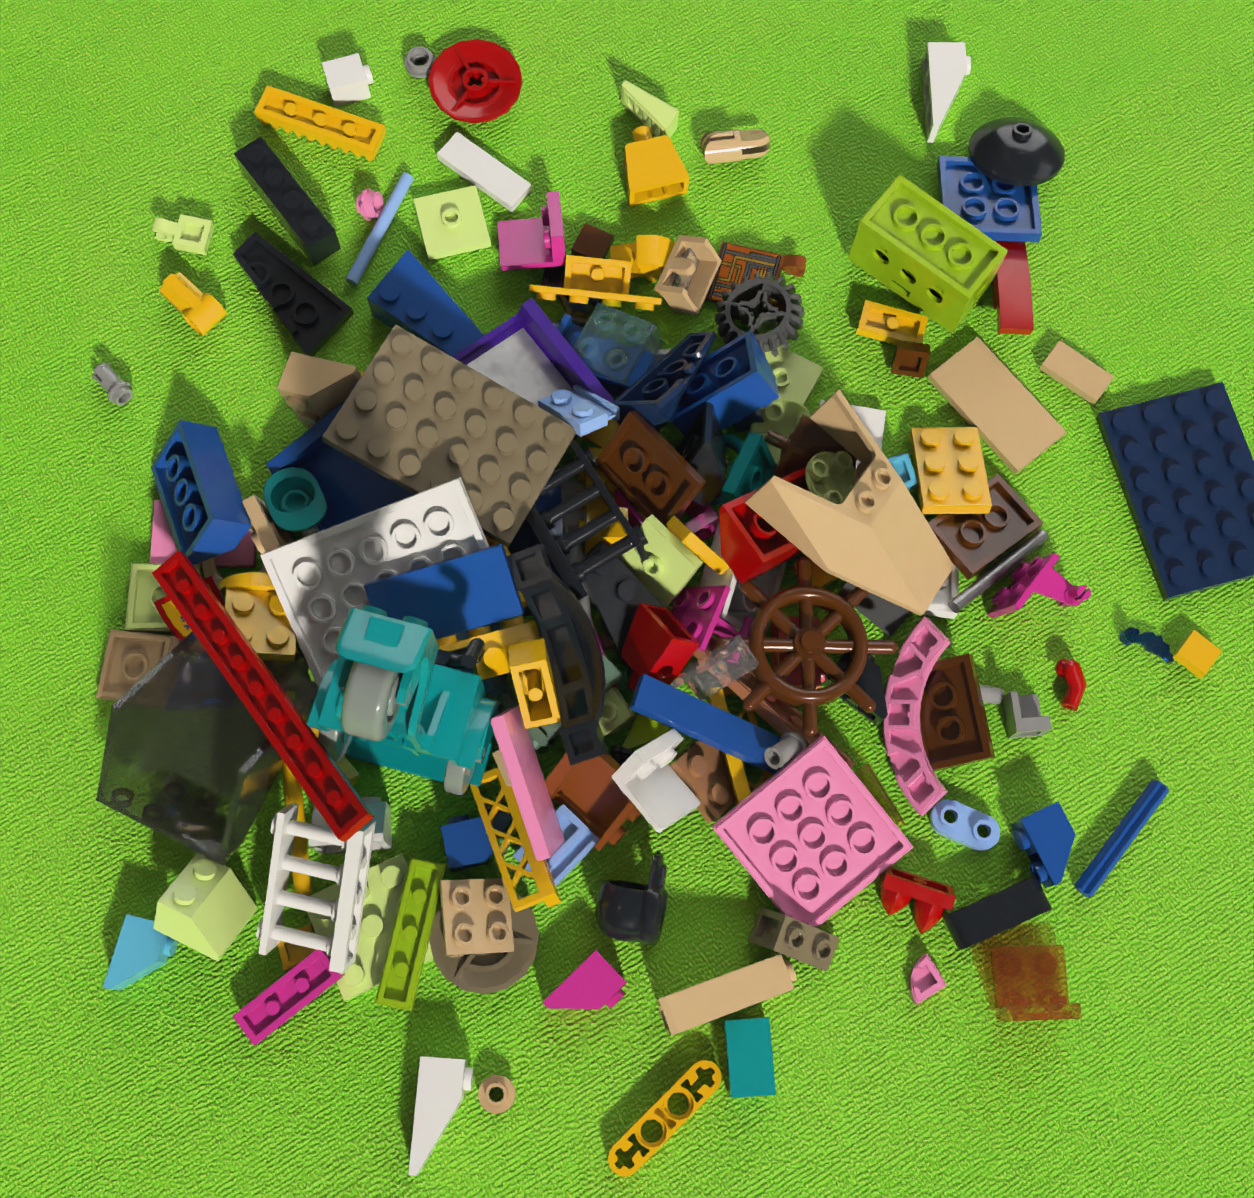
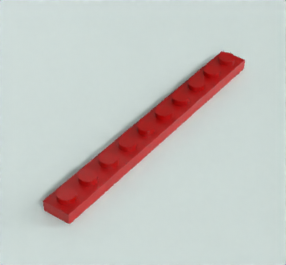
[152,550,374,842]

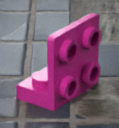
[497,191,566,271]

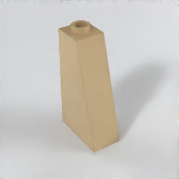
[656,954,797,1036]

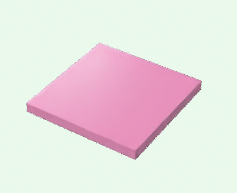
[711,735,913,928]

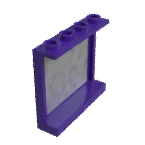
[452,298,614,439]

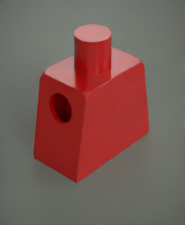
[621,603,700,691]

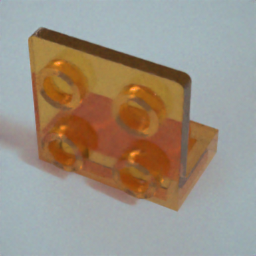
[990,945,1082,1022]

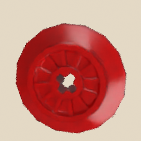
[428,39,523,124]

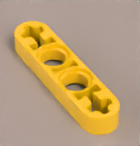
[608,1060,722,1177]

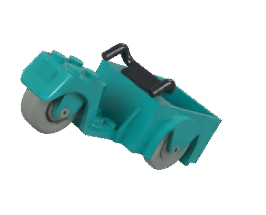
[307,605,499,796]

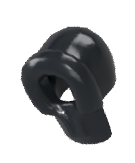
[595,852,667,945]

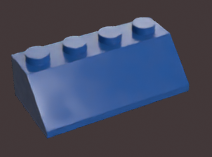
[151,420,251,565]

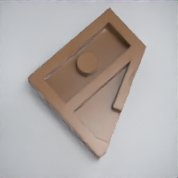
[669,739,736,824]

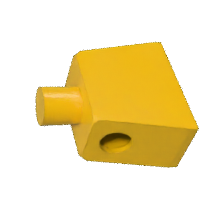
[624,126,689,207]

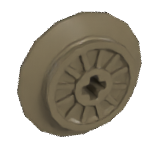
[429,894,539,994]

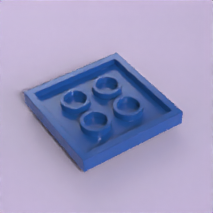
[937,156,1042,243]

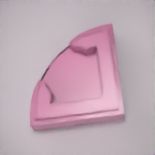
[909,953,947,1005]

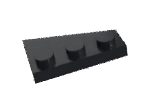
[578,541,664,665]

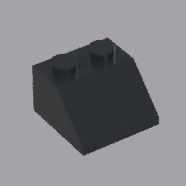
[675,402,728,507]

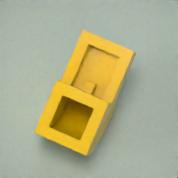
[610,235,680,282]

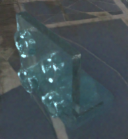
[573,302,663,383]

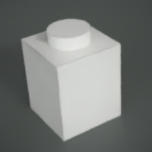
[322,53,374,107]

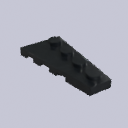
[233,232,354,356]

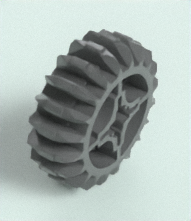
[715,271,805,357]

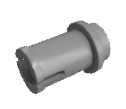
[92,363,133,405]
[764,732,806,769]

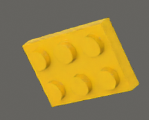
[909,427,992,514]

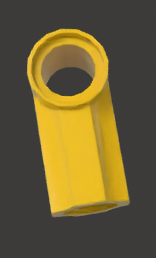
[159,272,227,336]

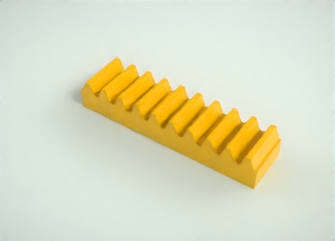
[254,85,386,162]

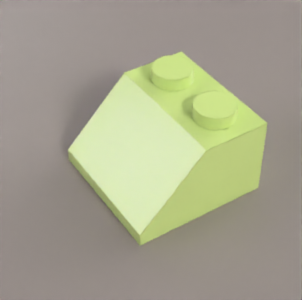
[153,852,257,961]

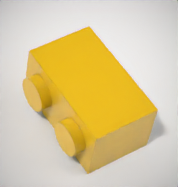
[508,638,561,729]

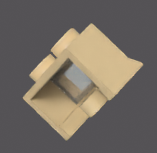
[654,235,722,315]

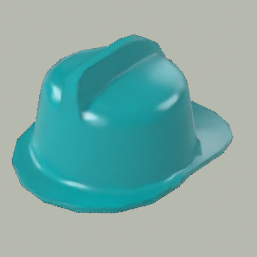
[263,467,327,532]

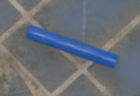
[1075,779,1169,897]

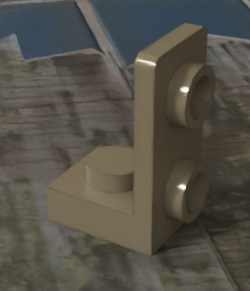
[749,907,839,971]

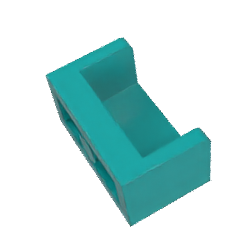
[722,1017,776,1098]

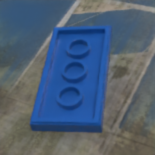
[364,543,525,639]

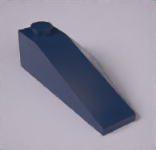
[612,331,716,434]

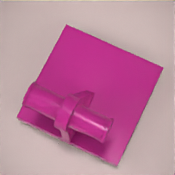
[987,553,1091,618]
[671,585,753,666]

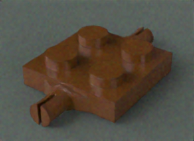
[764,414,857,478]

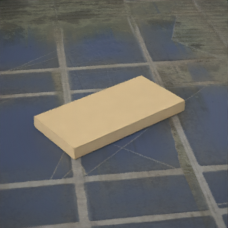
[927,337,1066,475]

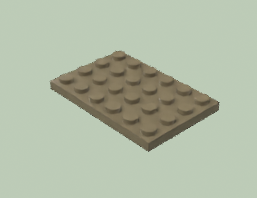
[322,324,576,548]

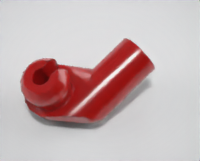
[1055,658,1087,711]

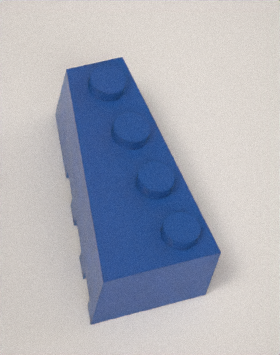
[367,250,484,357]

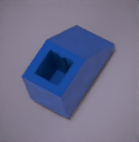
[1012,802,1075,888]
[441,808,513,872]

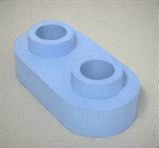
[929,799,1000,851]

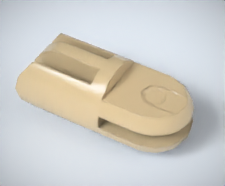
[699,129,770,164]

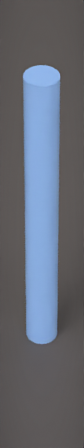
[345,172,414,286]

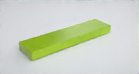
[375,857,447,1011]

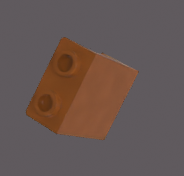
[545,753,641,852]

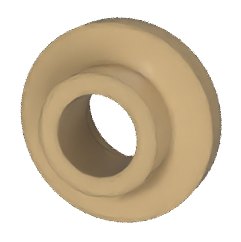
[478,1075,516,1114]

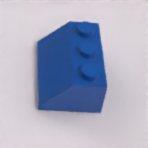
[671,330,779,436]

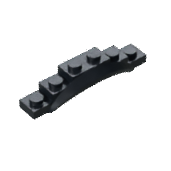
[507,544,608,765]

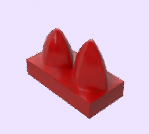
[880,866,956,933]

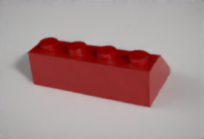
[719,467,810,584]

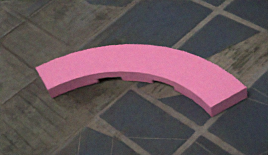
[883,616,951,816]

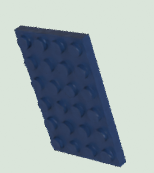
[1096,382,1254,601]

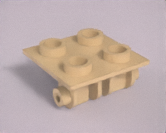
[440,878,514,958]

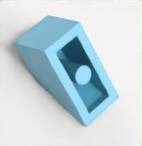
[103,914,178,991]

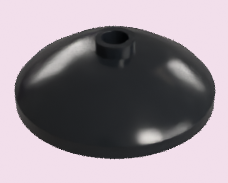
[968,117,1065,186]

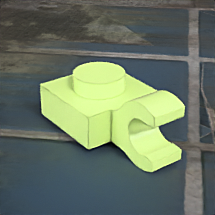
[152,214,214,255]

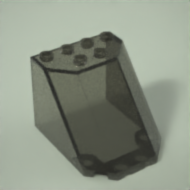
[96,631,318,865]

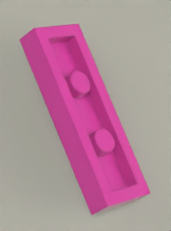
[233,950,345,1046]

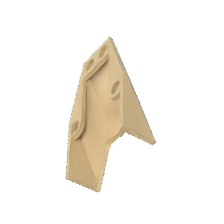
[745,389,954,616]

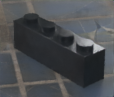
[234,136,341,266]

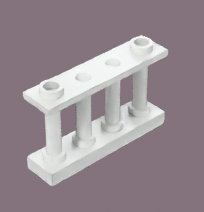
[256,803,376,974]

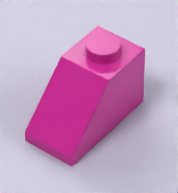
[542,950,627,1010]

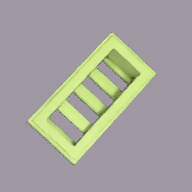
[621,81,679,138]

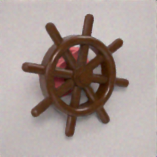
[716,557,897,737]

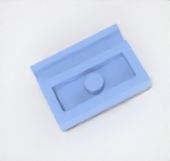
[538,384,620,437]
[513,804,600,887]

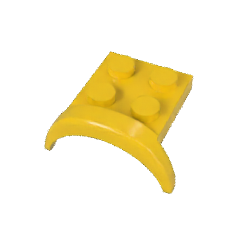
[217,572,296,662]

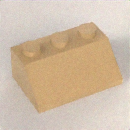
[277,352,361,431]

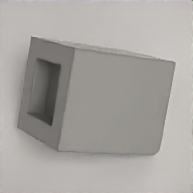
[1002,691,1052,739]

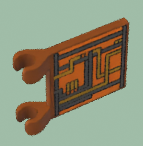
[706,242,806,313]

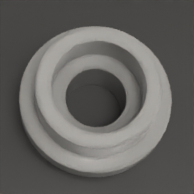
[404,46,436,78]

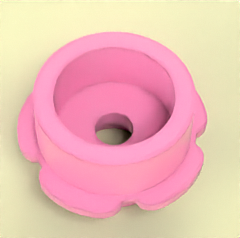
[356,188,383,221]

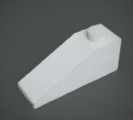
[922,42,971,143]
[408,1056,473,1176]

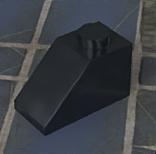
[822,653,888,727]

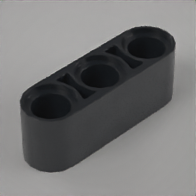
[943,875,1052,951]

